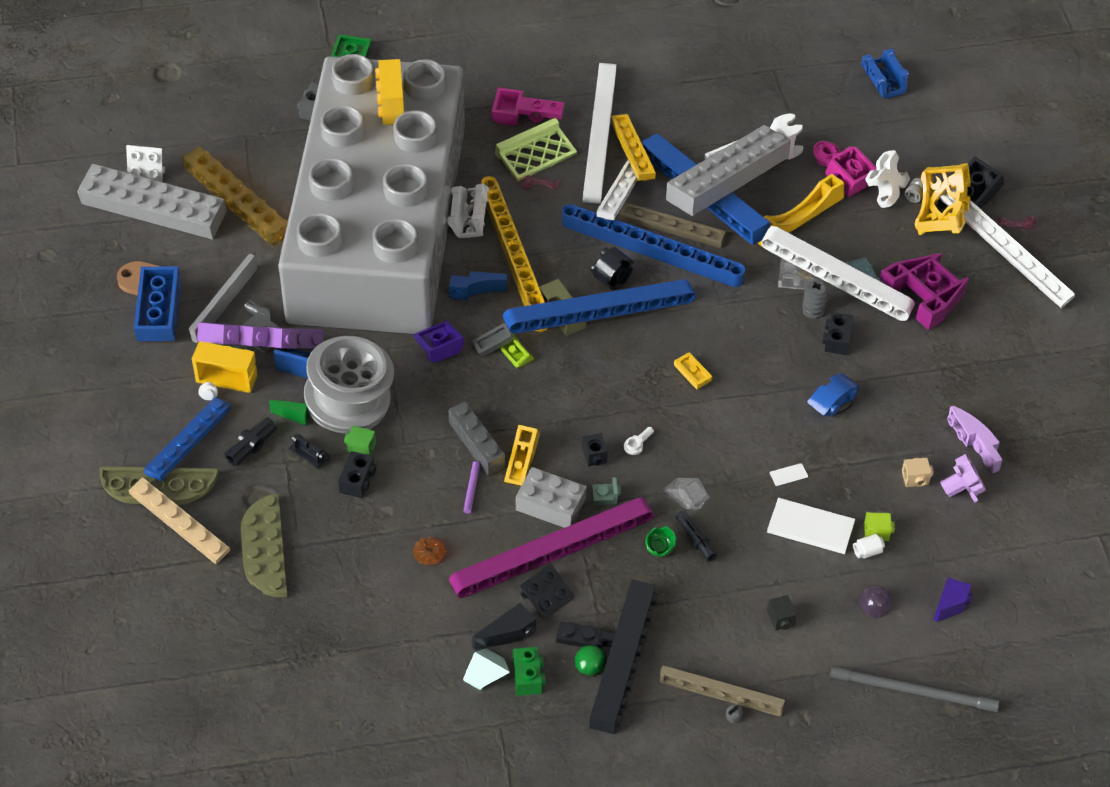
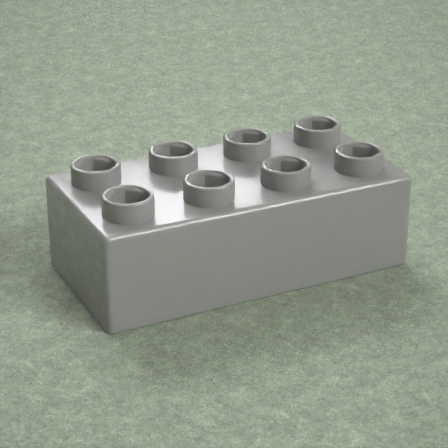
[278,54,465,334]

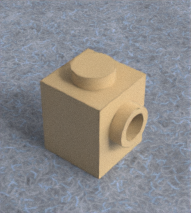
[902,458,934,487]

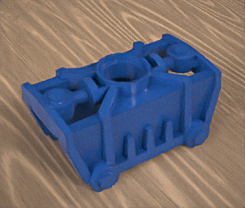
[861,48,909,99]

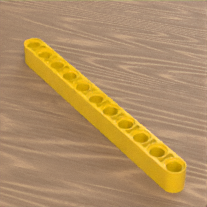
[481,176,548,332]

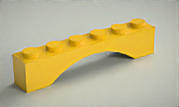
[758,174,844,248]

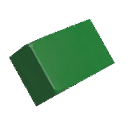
[269,400,309,426]

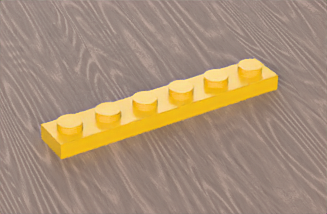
[610,114,656,181]

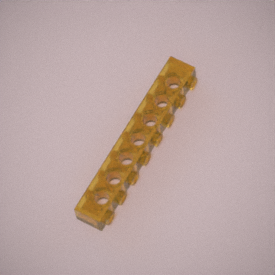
[182,146,288,247]

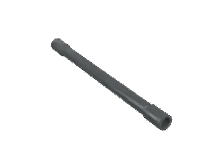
[830,666,999,712]

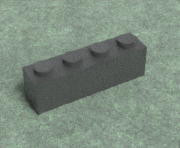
[448,402,505,477]

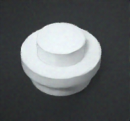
[198,382,218,400]

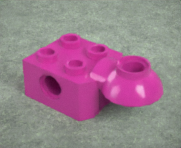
[813,141,877,197]

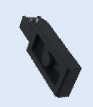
[556,621,615,648]

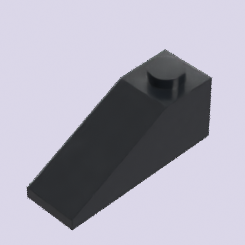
[472,603,536,650]

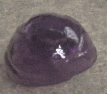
[859,585,892,618]

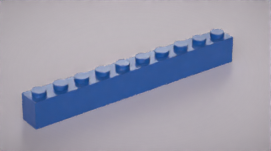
[641,133,770,245]

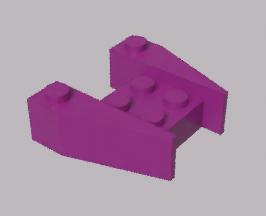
[879,253,969,330]

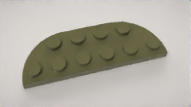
[99,466,219,505]
[241,494,287,597]

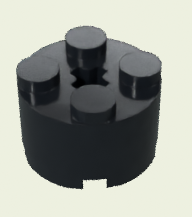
[590,247,634,290]

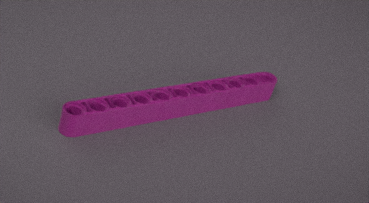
[449,497,654,598]

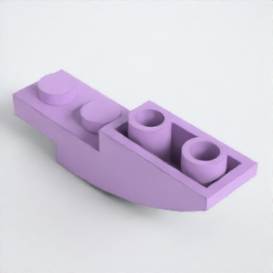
[947,406,1002,474]

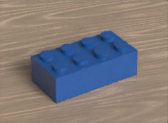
[134,266,182,341]

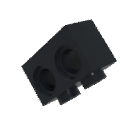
[822,312,854,355]
[338,451,376,498]

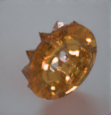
[413,536,445,565]

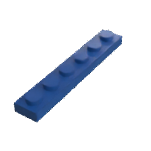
[144,397,231,482]

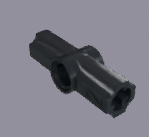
[224,417,277,466]

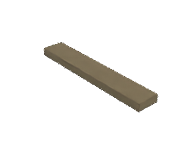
[618,202,727,248]
[660,665,785,716]

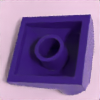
[413,320,465,362]

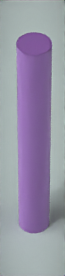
[463,461,480,514]

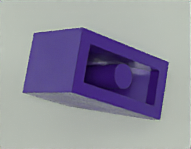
[934,577,973,622]

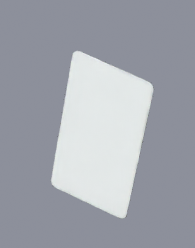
[770,463,808,486]

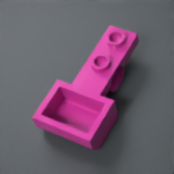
[491,87,564,126]

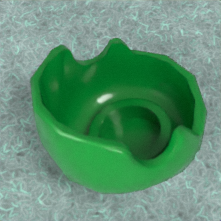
[645,526,677,557]
[574,645,607,677]

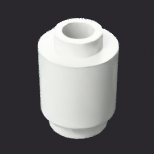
[853,534,885,559]

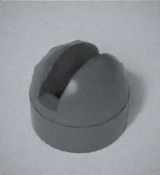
[726,704,743,723]

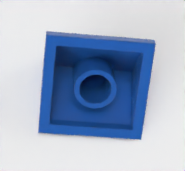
[274,348,311,378]

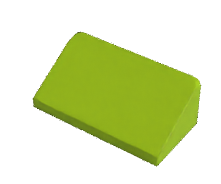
[499,333,535,369]

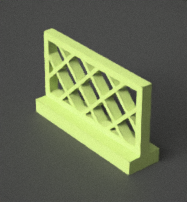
[495,118,577,182]

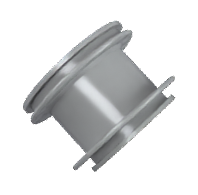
[304,336,394,434]

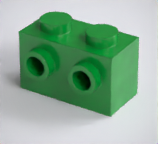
[513,647,545,696]

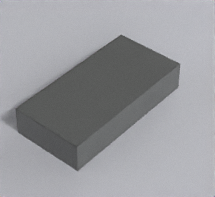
[472,323,514,358]

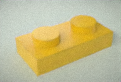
[674,352,712,389]

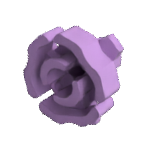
[941,454,986,502]

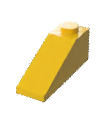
[504,425,540,486]

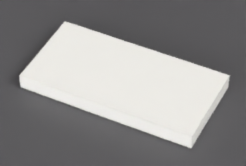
[767,498,855,554]

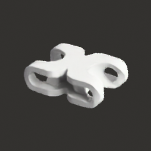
[865,150,910,208]

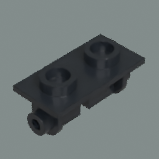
[288,434,331,469]

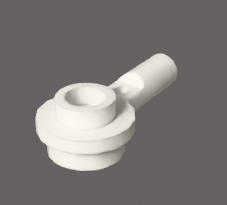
[624,427,654,455]

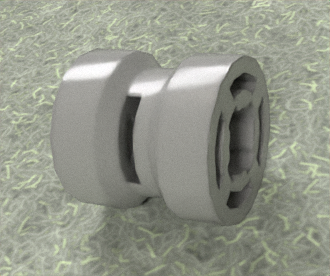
[904,178,923,203]

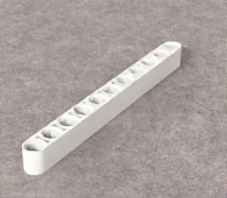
[583,63,617,204]

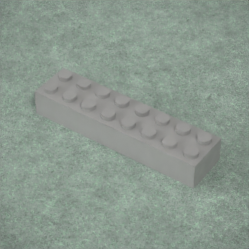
[666,125,791,216]
[77,164,227,240]

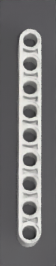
[761,226,915,321]

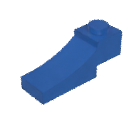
[449,271,507,300]

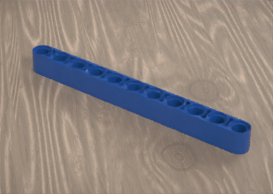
[561,204,745,287]
[503,279,696,334]

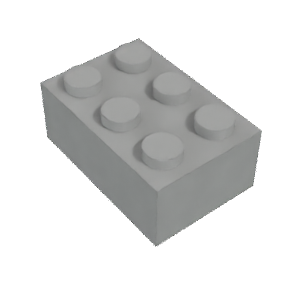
[516,467,586,528]

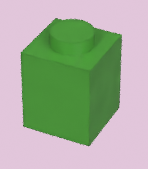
[344,426,376,455]

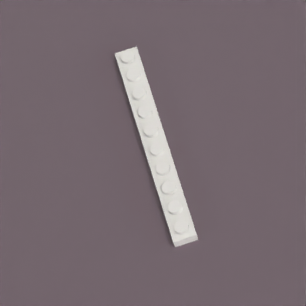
[934,186,1075,309]

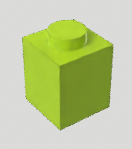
[864,512,895,541]

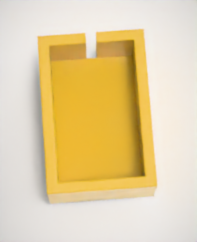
[375,59,404,125]
[192,341,258,393]

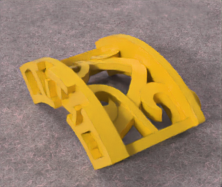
[915,163,971,235]

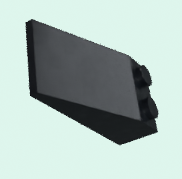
[935,156,1004,213]

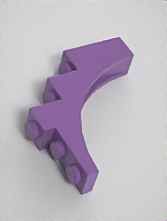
[197,322,324,348]

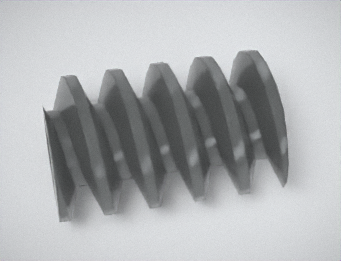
[802,278,828,319]

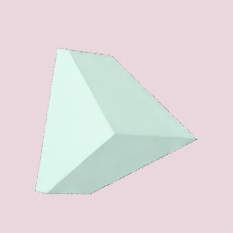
[463,648,510,690]

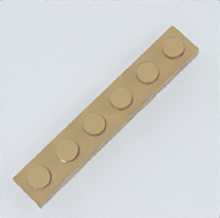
[129,477,230,565]

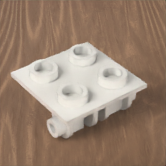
[126,145,165,182]

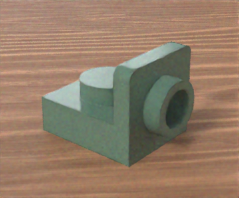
[592,477,621,505]

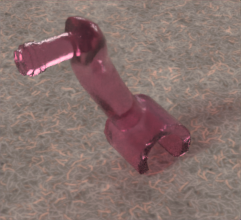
[522,175,561,189]
[998,215,1036,229]

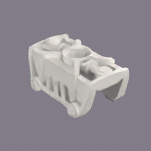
[447,184,489,238]

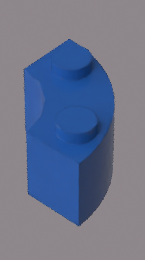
[807,373,860,416]

